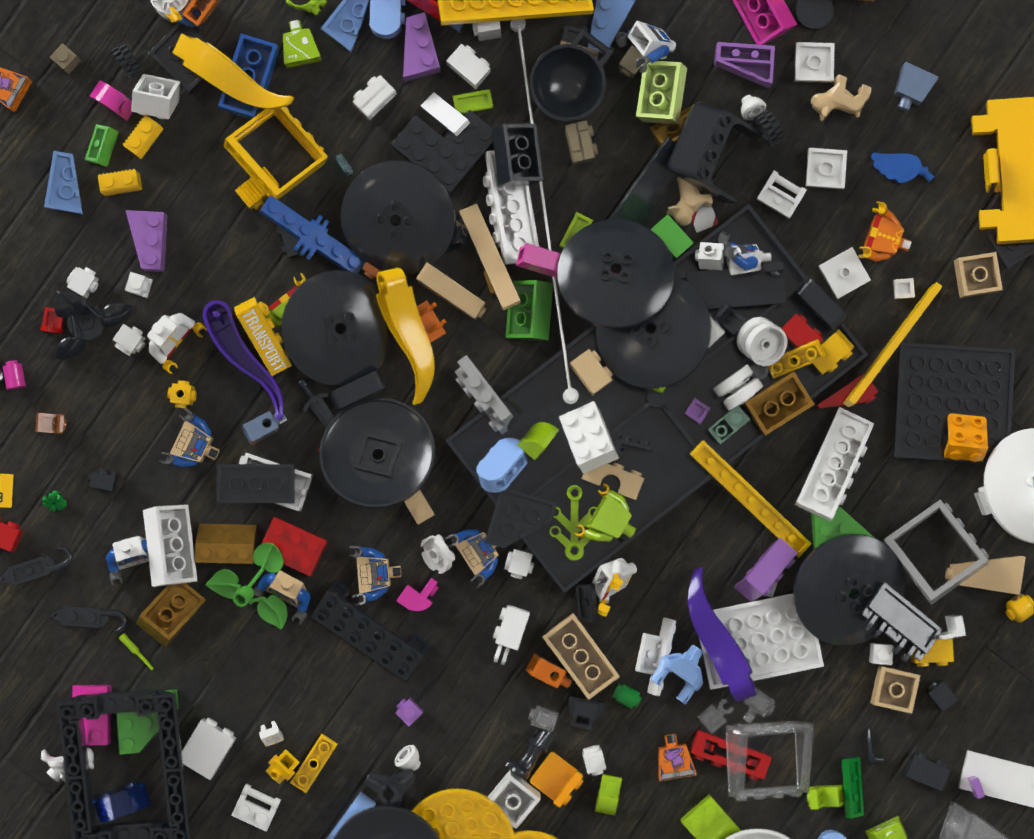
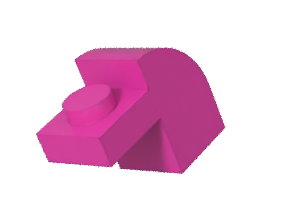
[90,81,133,121]
[396,578,438,611]

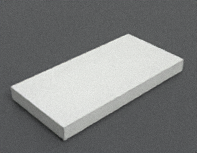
[958,750,1034,808]

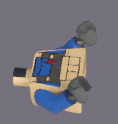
[159,408,220,467]
[445,530,499,588]
[349,546,401,606]
[253,571,310,624]

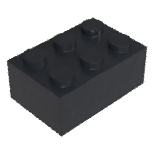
[492,124,543,186]

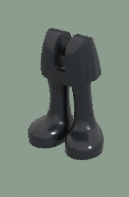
[504,727,554,781]

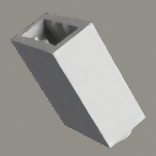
[182,718,236,780]

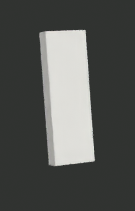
[421,92,470,136]

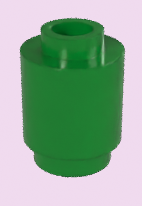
[612,683,642,709]

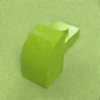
[595,774,622,815]
[807,785,845,809]

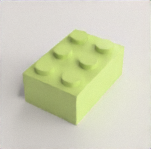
[636,61,687,124]

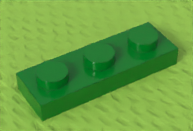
[842,757,864,818]

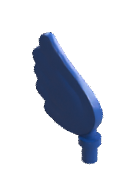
[871,153,934,183]

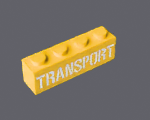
[234,297,292,376]

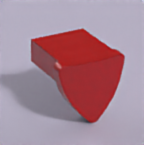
[40,307,64,334]

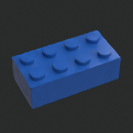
[218,34,280,119]

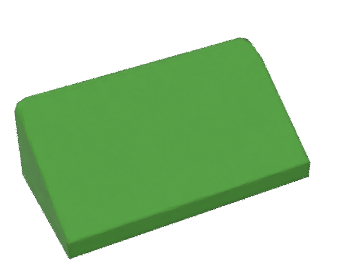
[85,124,118,167]

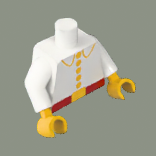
[147,313,207,374]
[592,558,637,617]

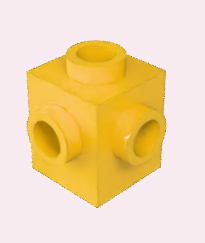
[168,380,197,408]
[266,749,300,784]

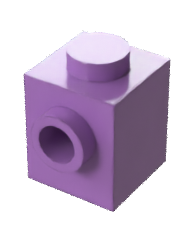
[396,697,424,726]

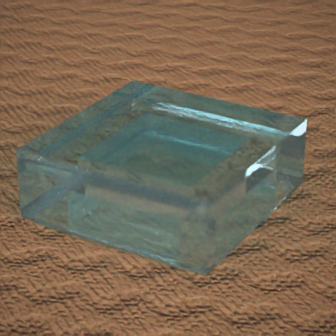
[335,153,353,175]

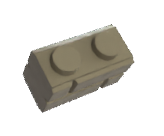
[564,121,598,165]

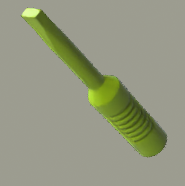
[119,633,154,670]

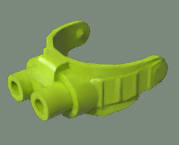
[286,0,327,16]

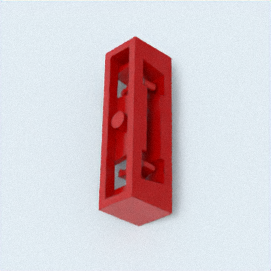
[690,729,772,781]

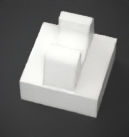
[259,721,284,747]

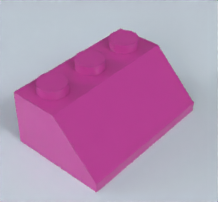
[733,0,797,45]
[72,685,112,745]

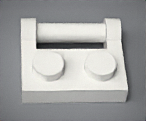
[756,170,807,219]
[231,783,281,831]

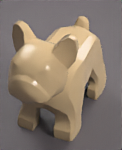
[811,75,871,121]
[667,177,713,226]

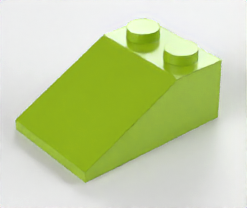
[680,794,741,839]

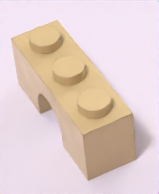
[582,462,644,500]

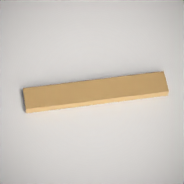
[459,204,521,310]

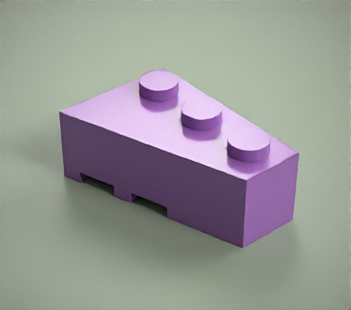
[714,42,775,89]
[126,210,168,272]
[734,538,797,602]

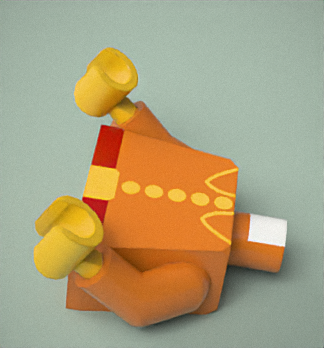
[858,201,911,262]

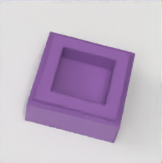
[684,398,710,424]
[968,776,985,799]

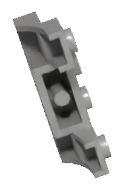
[455,355,513,435]

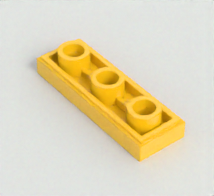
[767,339,826,379]
[290,734,338,793]

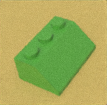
[505,280,553,341]

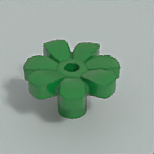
[42,491,67,512]

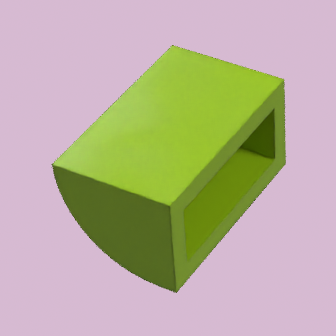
[517,422,559,460]

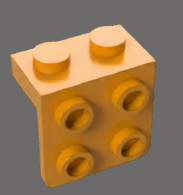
[944,414,988,462]
[530,752,583,808]

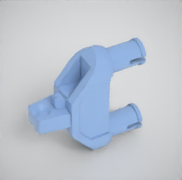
[650,645,703,705]

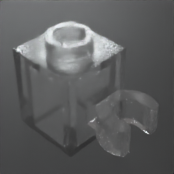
[743,687,775,724]
[698,699,734,734]
[528,705,559,732]

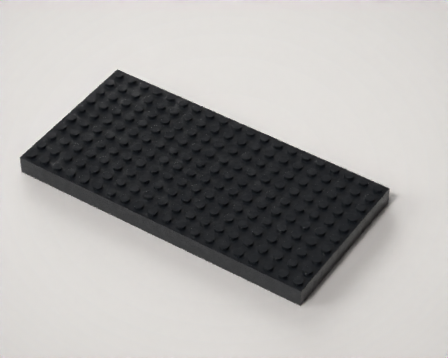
[445,204,868,593]

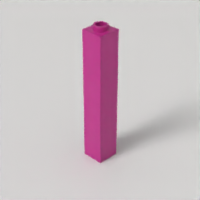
[516,243,620,278]

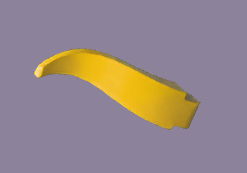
[172,33,294,109]
[376,268,435,405]

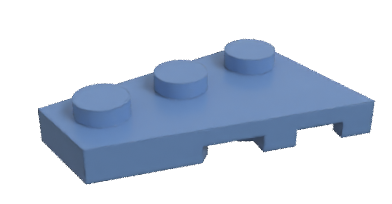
[321,0,370,53]
[588,0,635,54]
[44,151,83,215]

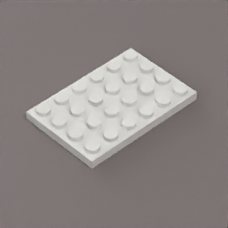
[699,593,824,690]

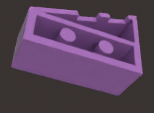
[403,12,441,82]

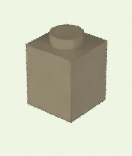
[50,43,81,74]
[618,45,647,79]

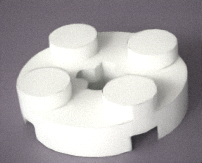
[421,535,455,574]

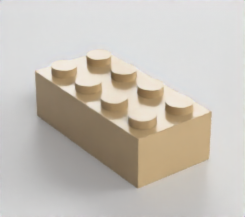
[542,613,620,700]

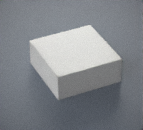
[893,278,915,299]

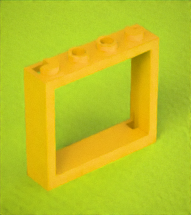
[223,107,328,200]

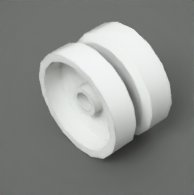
[737,317,787,366]
[713,364,763,411]

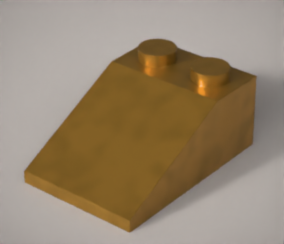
[136,583,206,648]

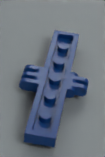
[259,195,364,274]

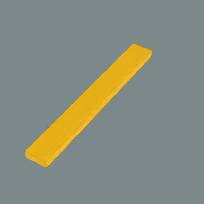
[843,282,942,407]
[690,440,812,558]

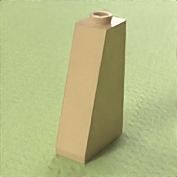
[416,263,486,320]
[945,556,1026,595]

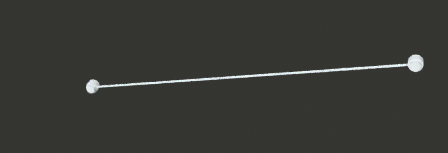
[510,19,579,404]

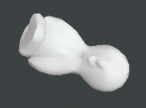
[41,747,94,782]

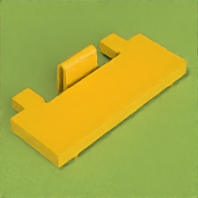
[971,97,1034,244]

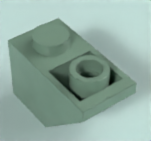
[708,405,751,444]

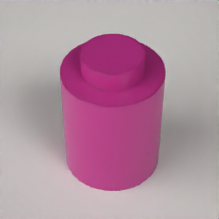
[3,360,26,390]

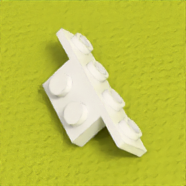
[635,618,676,696]

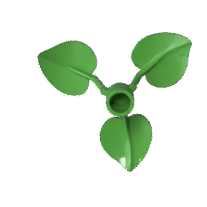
[206,543,287,630]

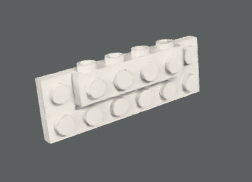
[483,150,539,265]
[795,407,874,522]

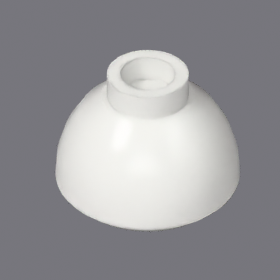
[741,95,766,121]
[395,745,421,771]

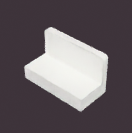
[937,615,966,640]

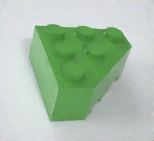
[811,506,873,550]
[117,689,179,754]

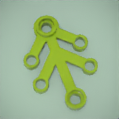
[549,485,597,561]

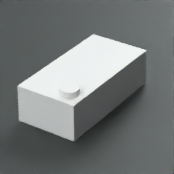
[143,505,197,587]

